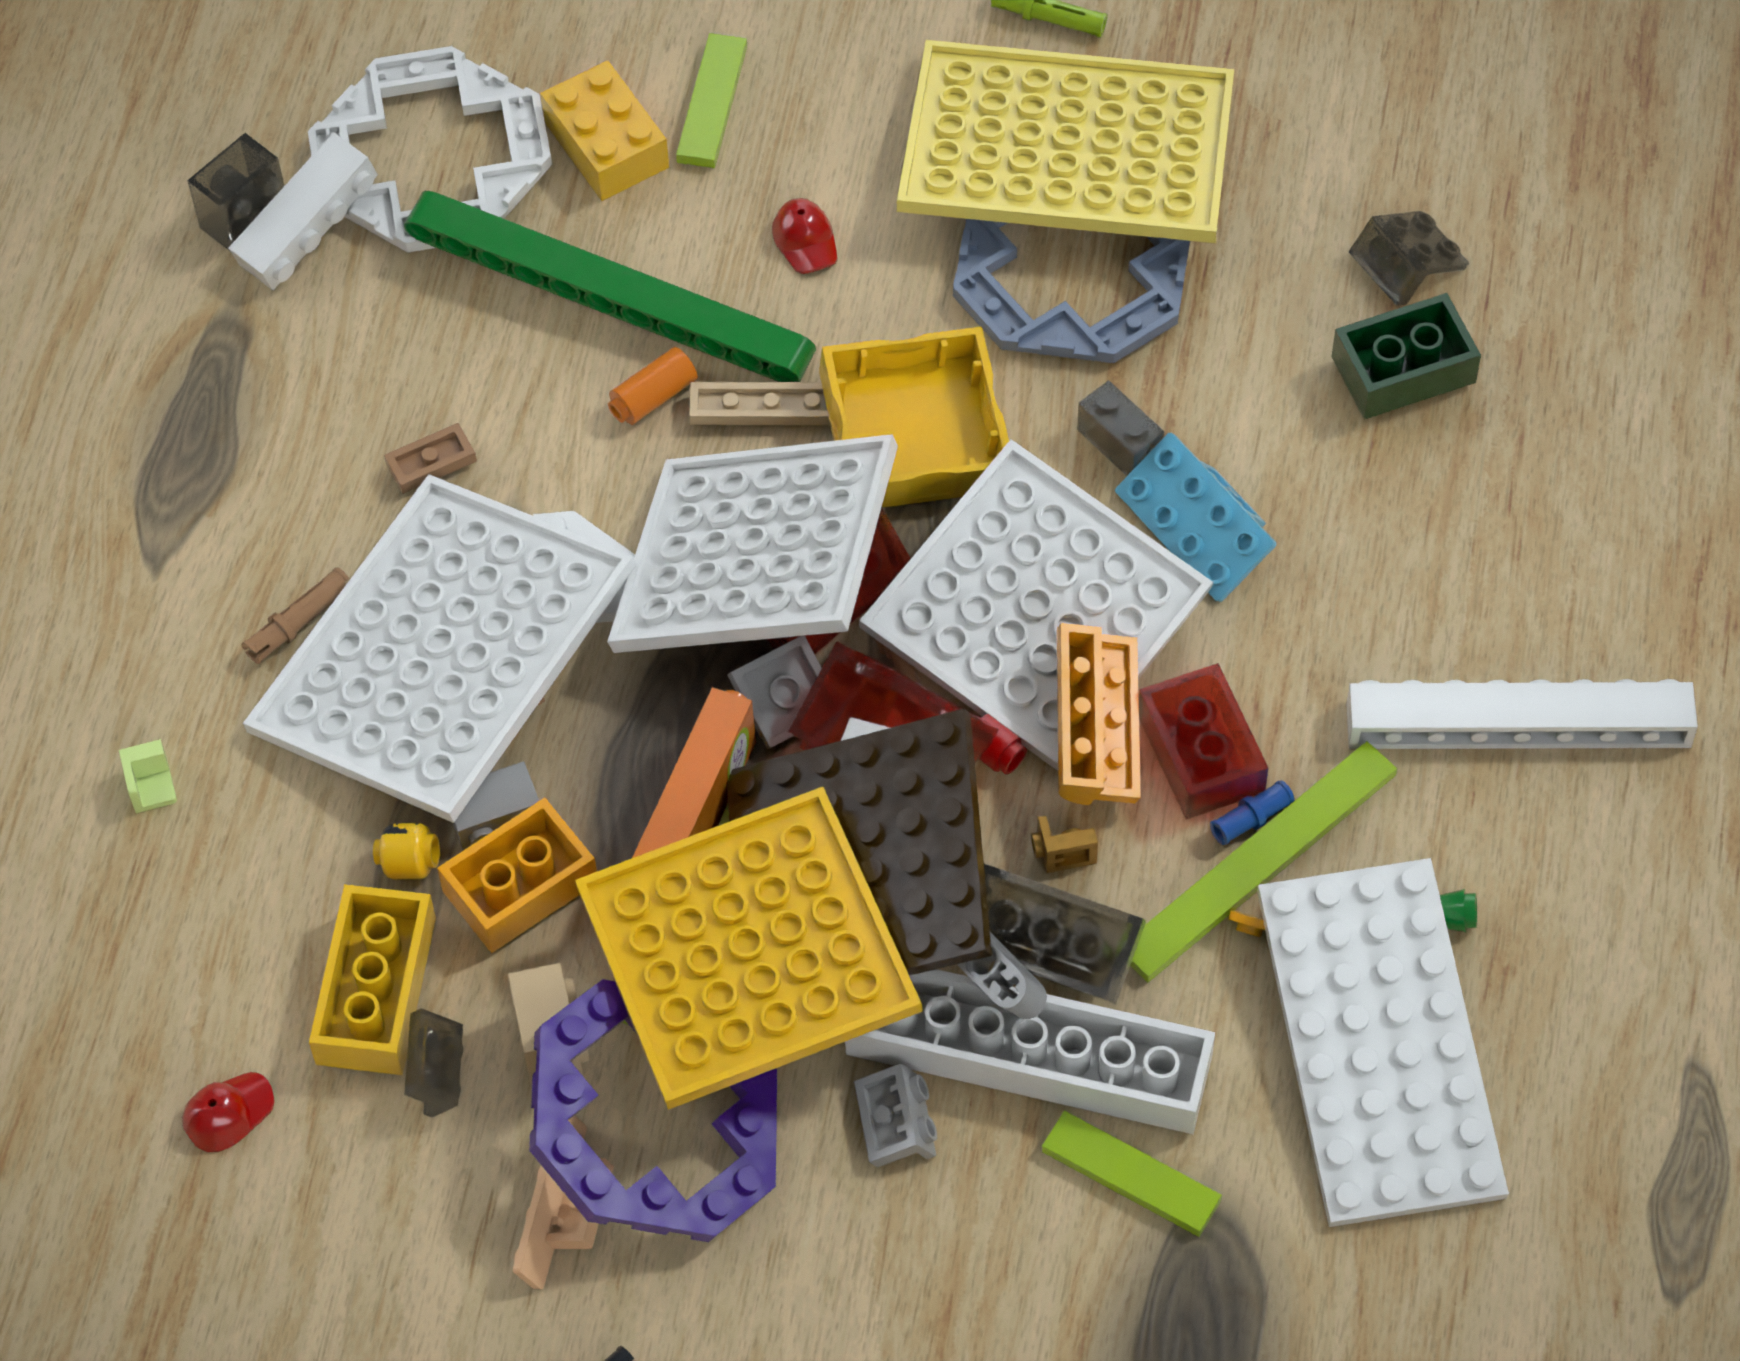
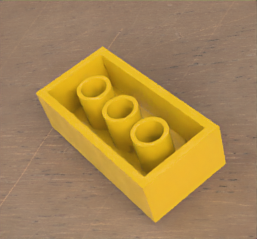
[309,884,436,1075]

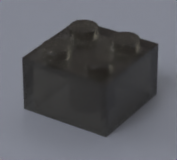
[187,133,285,251]

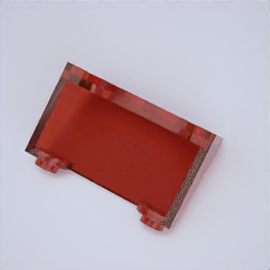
[788,641,999,763]

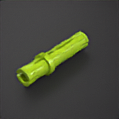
[991,0,1108,38]

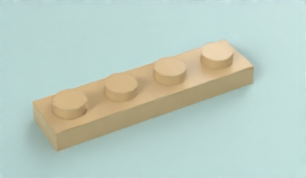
[689,382,830,425]

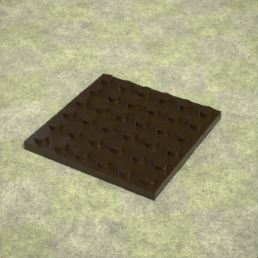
[727,709,992,976]

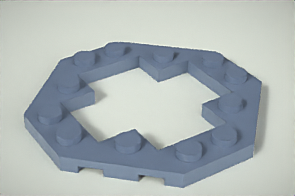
[953,219,1190,363]

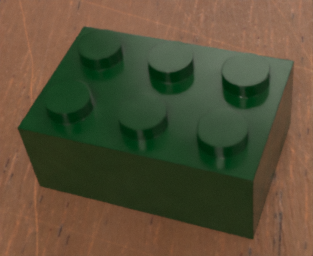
[1331,293,1481,420]

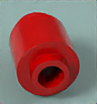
[971,714,1027,775]

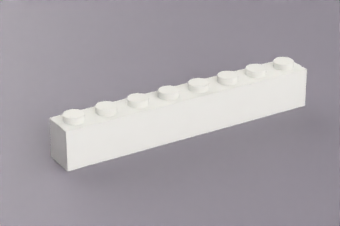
[1346,679,1698,749]

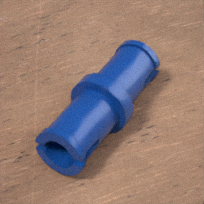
[1210,780,1295,845]

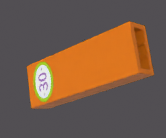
[632,687,756,858]

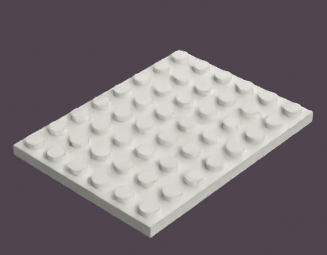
[243,474,636,823]

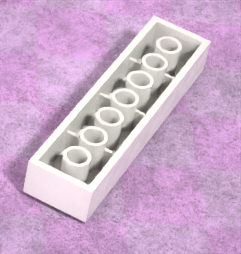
[845,969,1215,1134]

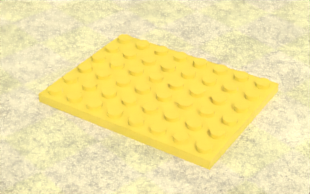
[897,40,1234,243]

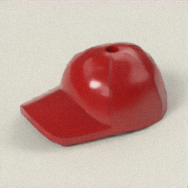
[772,198,838,274]
[182,1072,275,1152]

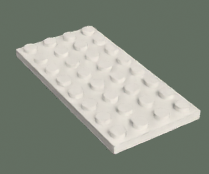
[1257,858,1509,1227]

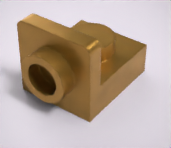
[1031,815,1098,873]

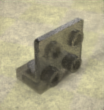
[1349,211,1469,306]

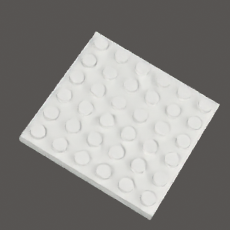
[607,434,898,653]
[859,439,1213,771]

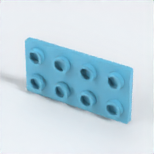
[1115,433,1276,602]

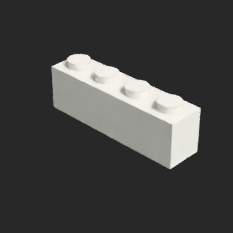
[228,132,378,290]

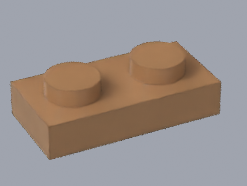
[384,423,477,494]

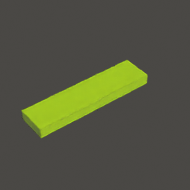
[676,33,747,168]
[1042,1110,1222,1237]

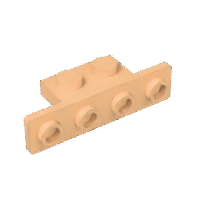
[513,1116,614,1289]

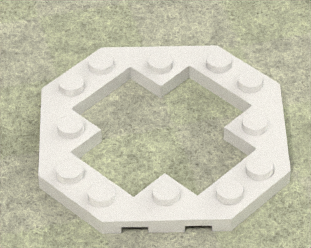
[308,46,552,253]

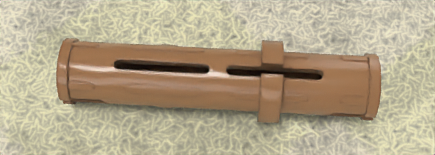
[241,567,350,664]

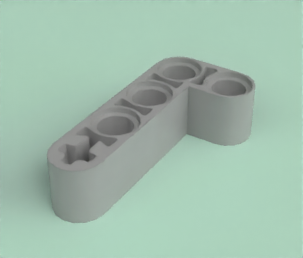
[957,932,1047,1019]

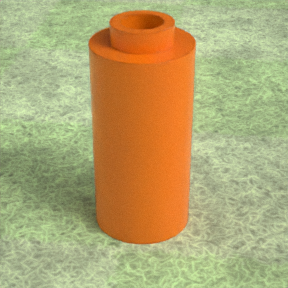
[608,346,698,425]

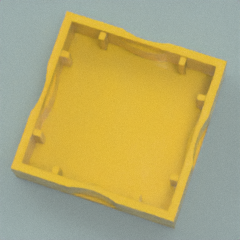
[819,326,1009,508]

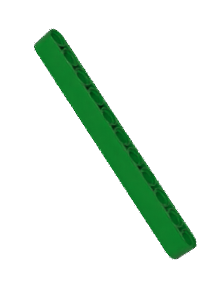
[404,191,817,382]

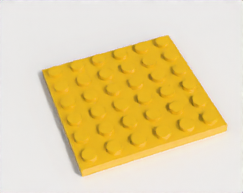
[575,787,923,1110]

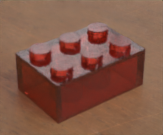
[1139,663,1269,820]

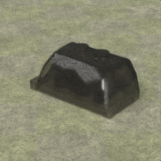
[984,863,1146,1005]

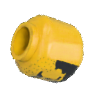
[373,823,440,880]

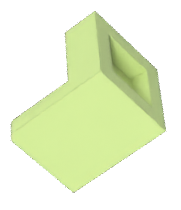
[119,739,177,813]

